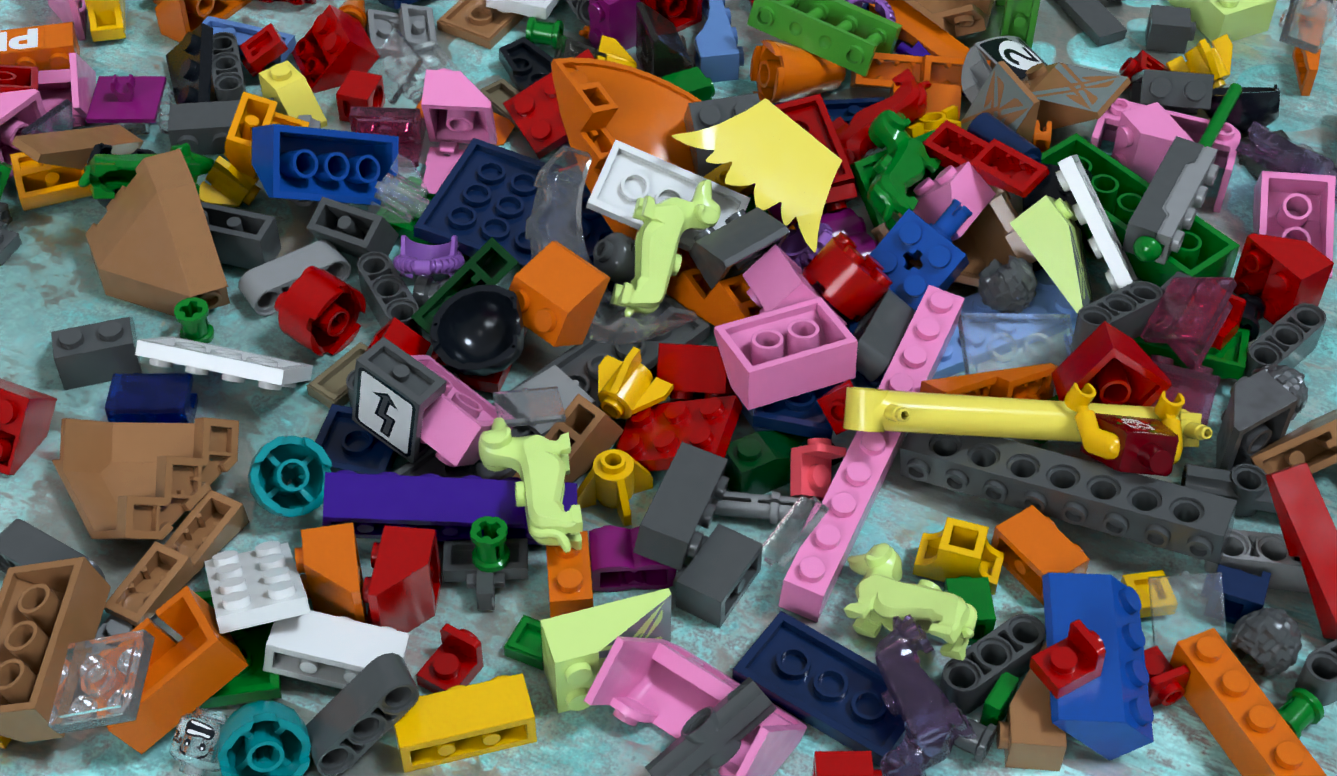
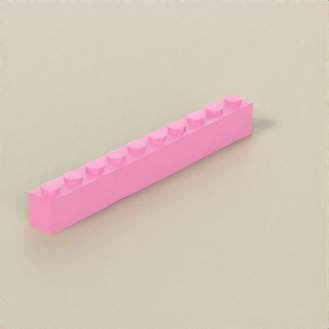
[778,285,965,622]

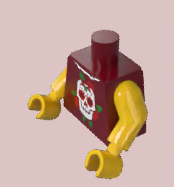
[1064,382,1185,476]

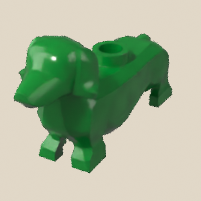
[867,110,942,230]
[78,143,214,199]

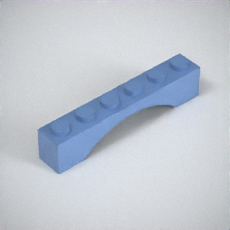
[694,0,744,82]

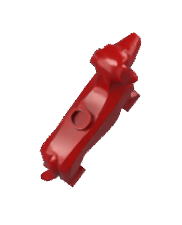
[832,68,932,185]

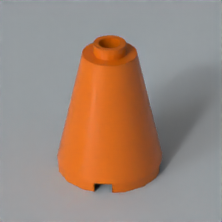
[750,40,846,103]

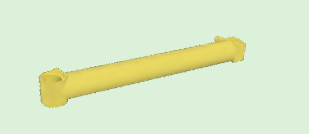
[843,387,1213,448]

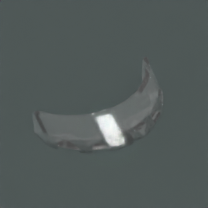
[525,145,698,345]

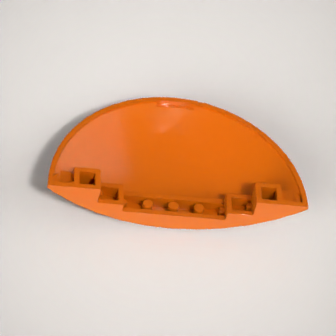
[551,57,798,326]

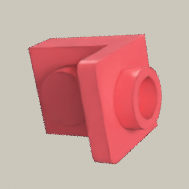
[790,438,847,501]

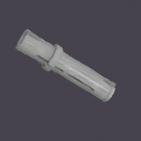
[712,491,817,524]

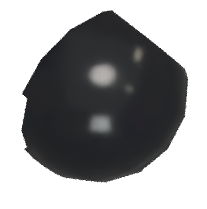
[1203,84,1280,134]
[430,285,524,377]

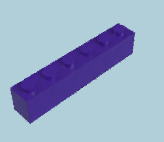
[322,470,578,545]

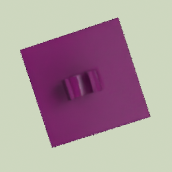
[86,74,167,123]

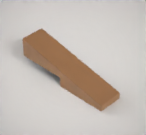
[12,124,144,170]
[104,490,249,627]

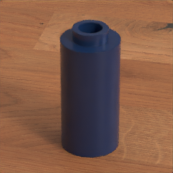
[967,112,1042,163]

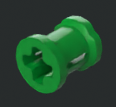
[525,17,564,50]
[174,297,214,343]
[470,516,510,572]
[1277,688,1324,739]

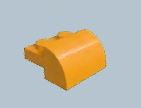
[225,91,310,179]
[10,152,92,211]

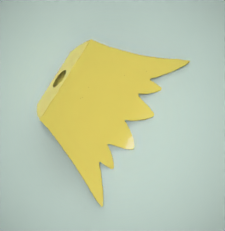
[672,98,842,253]

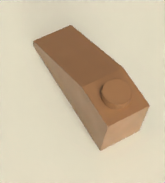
[513,393,624,483]
[1250,409,1337,474]
[996,641,1067,771]

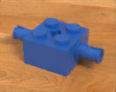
[870,199,972,311]

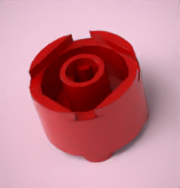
[802,232,893,322]
[274,266,366,356]

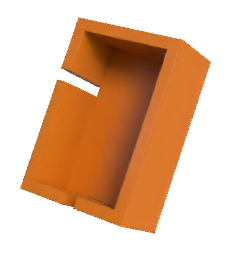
[81,585,249,755]

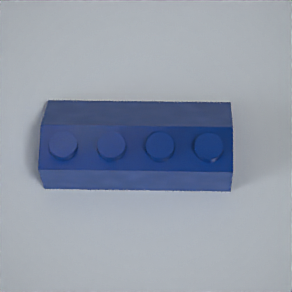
[252,124,399,206]
[1042,572,1154,761]

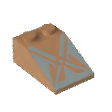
[961,61,1040,143]
[1022,62,1131,131]

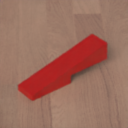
[923,120,1050,198]
[1265,463,1337,639]

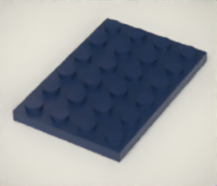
[413,138,618,309]

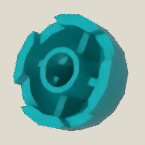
[248,435,332,518]
[217,700,311,776]

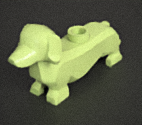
[610,179,721,318]
[478,417,583,553]
[843,543,978,661]

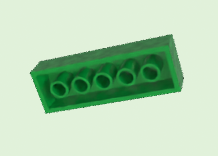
[1041,133,1240,287]

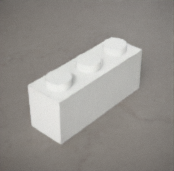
[263,610,410,689]

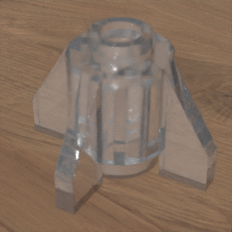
[367,154,431,223]

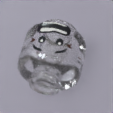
[169,707,233,776]

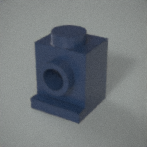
[1199,564,1271,625]

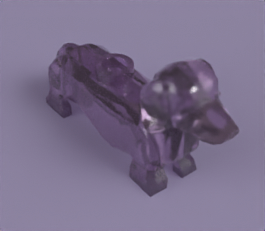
[1235,121,1337,204]
[875,614,977,776]

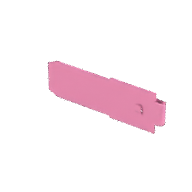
[421,140,465,194]

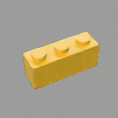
[394,673,537,773]

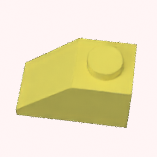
[258,60,327,128]

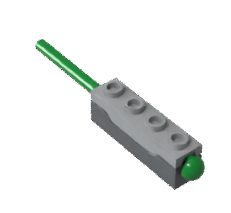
[1122,83,1243,265]

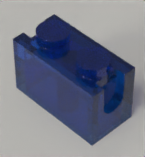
[104,373,199,423]

